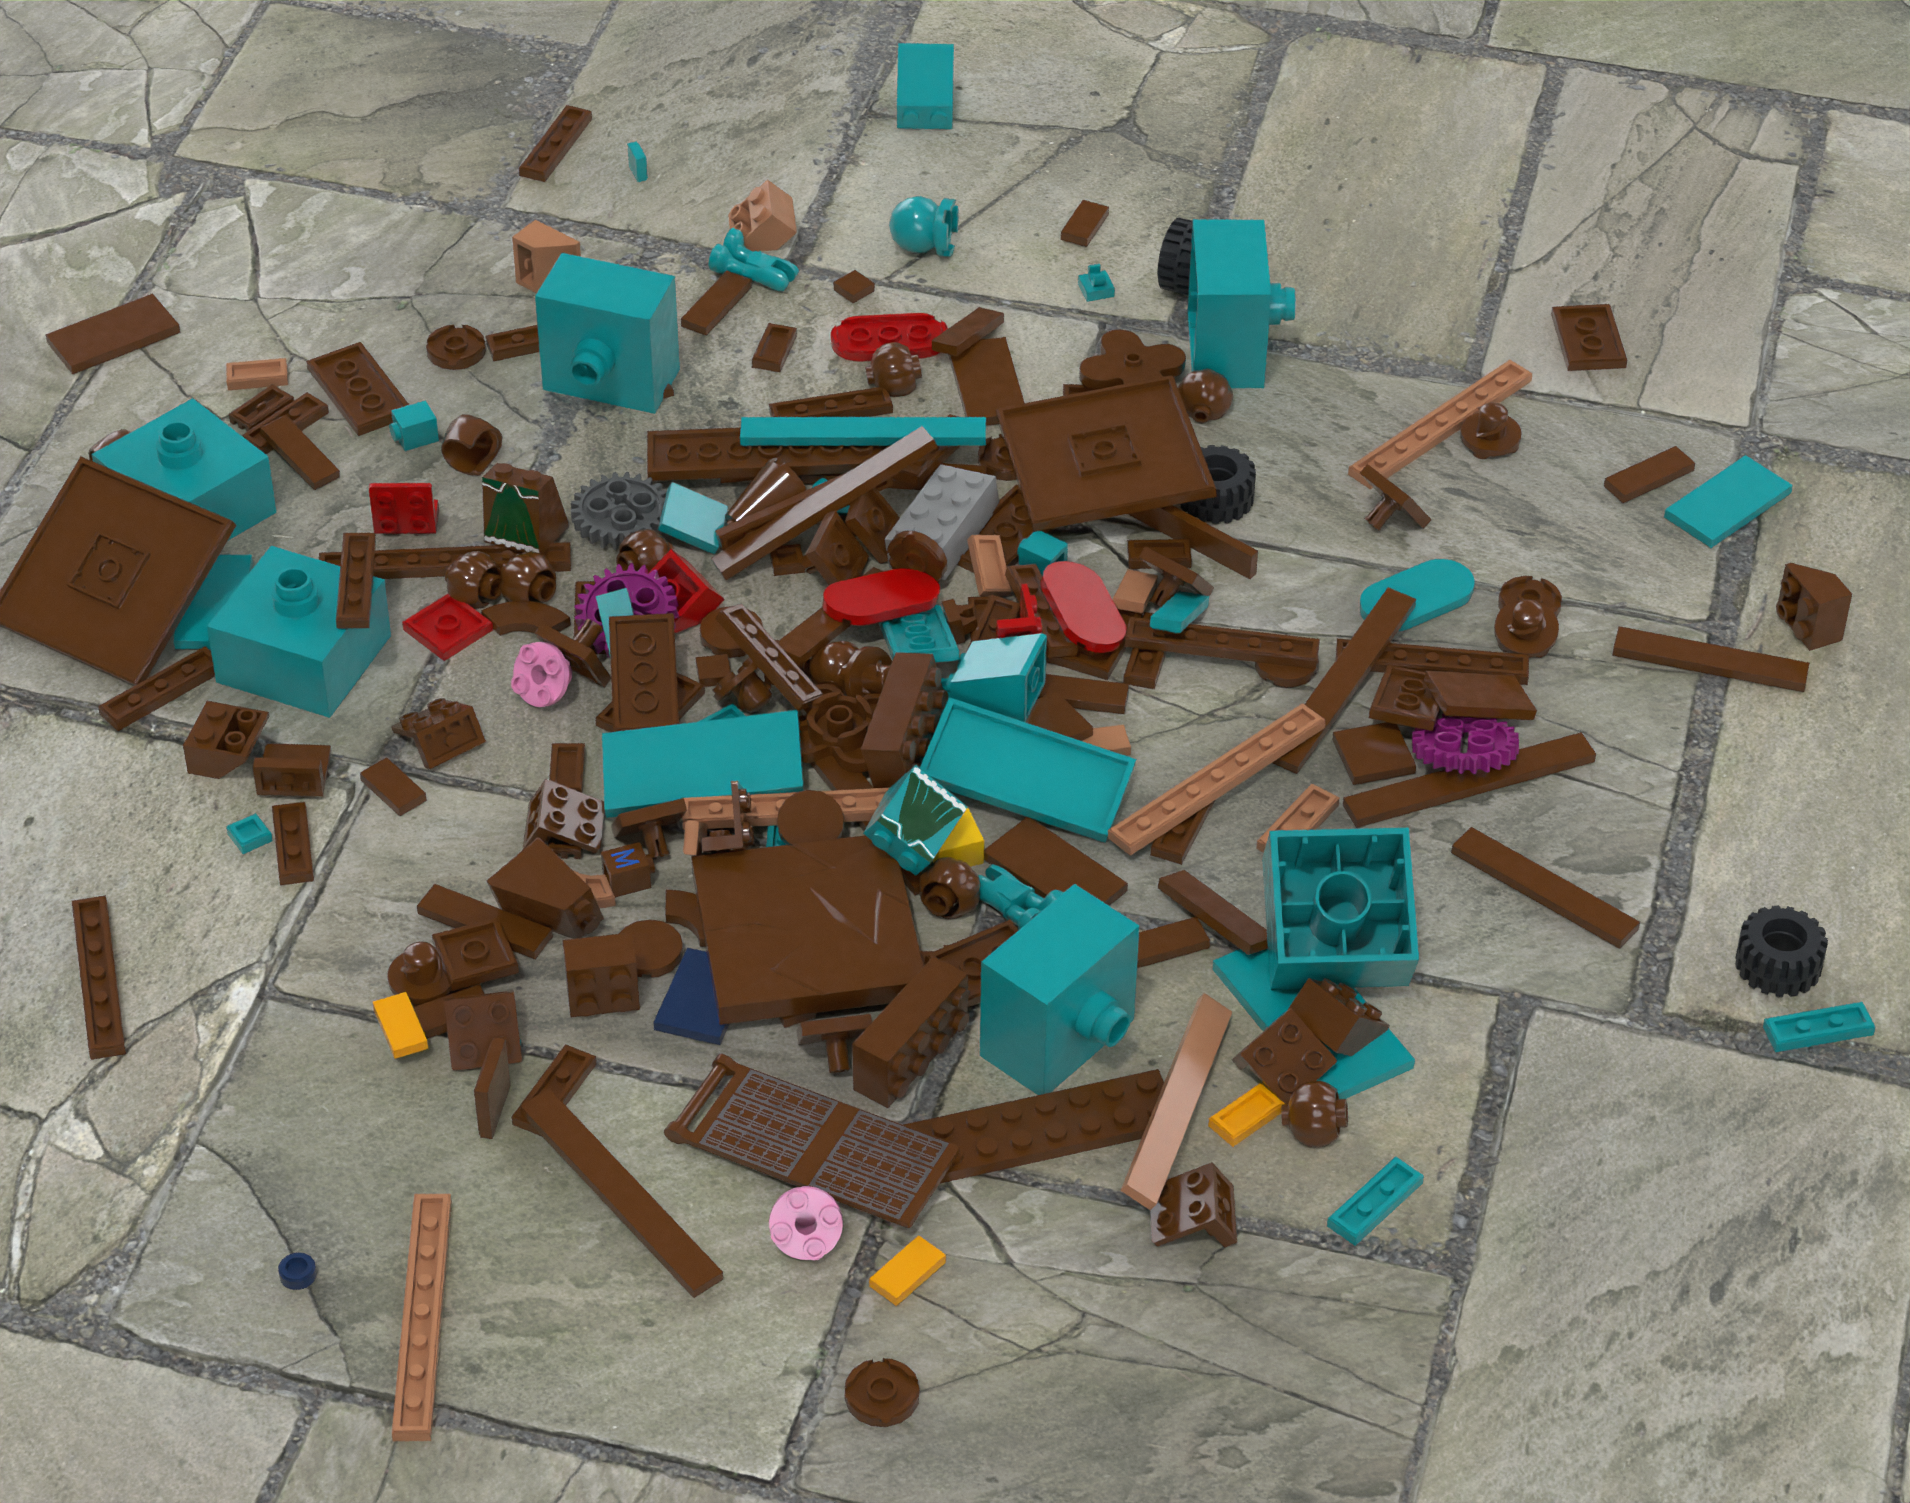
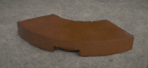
[481,601,571,636]
[665,890,705,947]

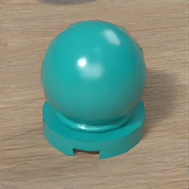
[889,196,959,257]

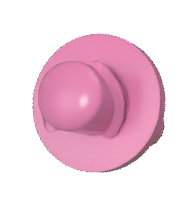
[511,642,572,707]
[769,1186,843,1260]

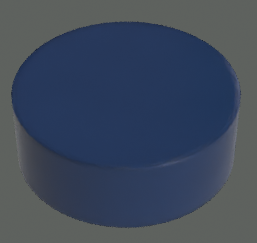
[278,1253,317,1290]

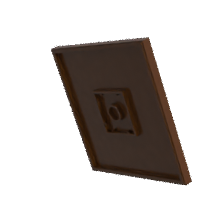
[995,375,1217,532]
[0,456,236,686]

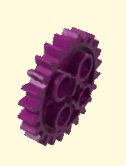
[574,563,679,658]
[1412,714,1519,774]

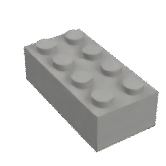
[885,464,999,580]

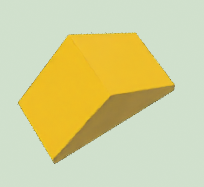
[933,808,984,867]

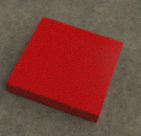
[402,594,493,661]

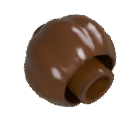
[865,342,922,397]
[1178,369,1233,423]
[616,529,675,573]
[445,551,501,609]
[499,552,556,603]
[810,641,859,696]
[919,857,981,919]
[1281,1081,1348,1148]

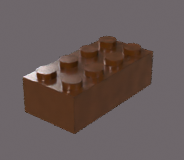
[861,652,948,789]
[852,956,970,1108]

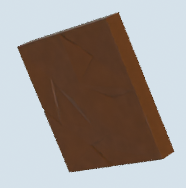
[691,835,923,1025]

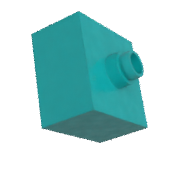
[1187,219,1296,388]
[535,253,680,414]
[92,398,277,541]
[207,546,391,718]
[1262,827,1419,990]
[980,884,1139,1095]

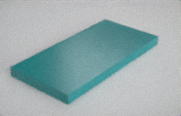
[920,697,1136,843]
[602,710,804,818]
[1212,948,1415,1099]

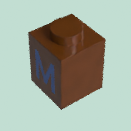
[601,842,655,898]

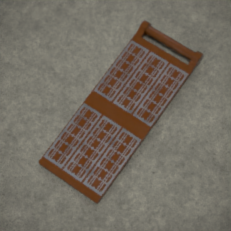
[664,1054,959,1228]

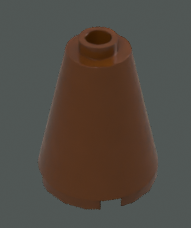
[724,458,807,526]

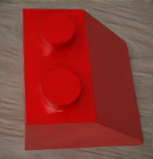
[642,549,725,633]

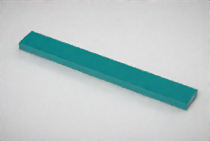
[740,417,986,446]

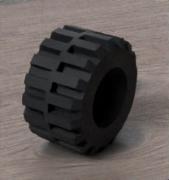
[1157,217,1193,295]
[1181,445,1256,524]
[1735,905,1828,997]

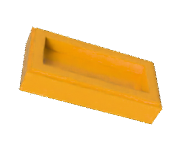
[373,992,428,1059]
[1208,1083,1285,1147]
[869,1235,946,1306]

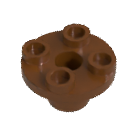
[1460,402,1522,459]
[1494,599,1559,658]
[840,646,892,698]
[712,657,772,713]
[387,941,452,1007]

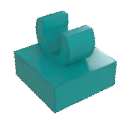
[1078,263,1115,302]

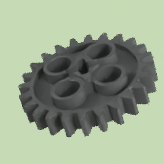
[571,472,667,550]

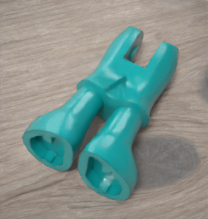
[708,228,799,291]
[978,864,1064,931]

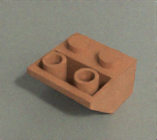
[728,179,797,252]
[512,220,581,293]

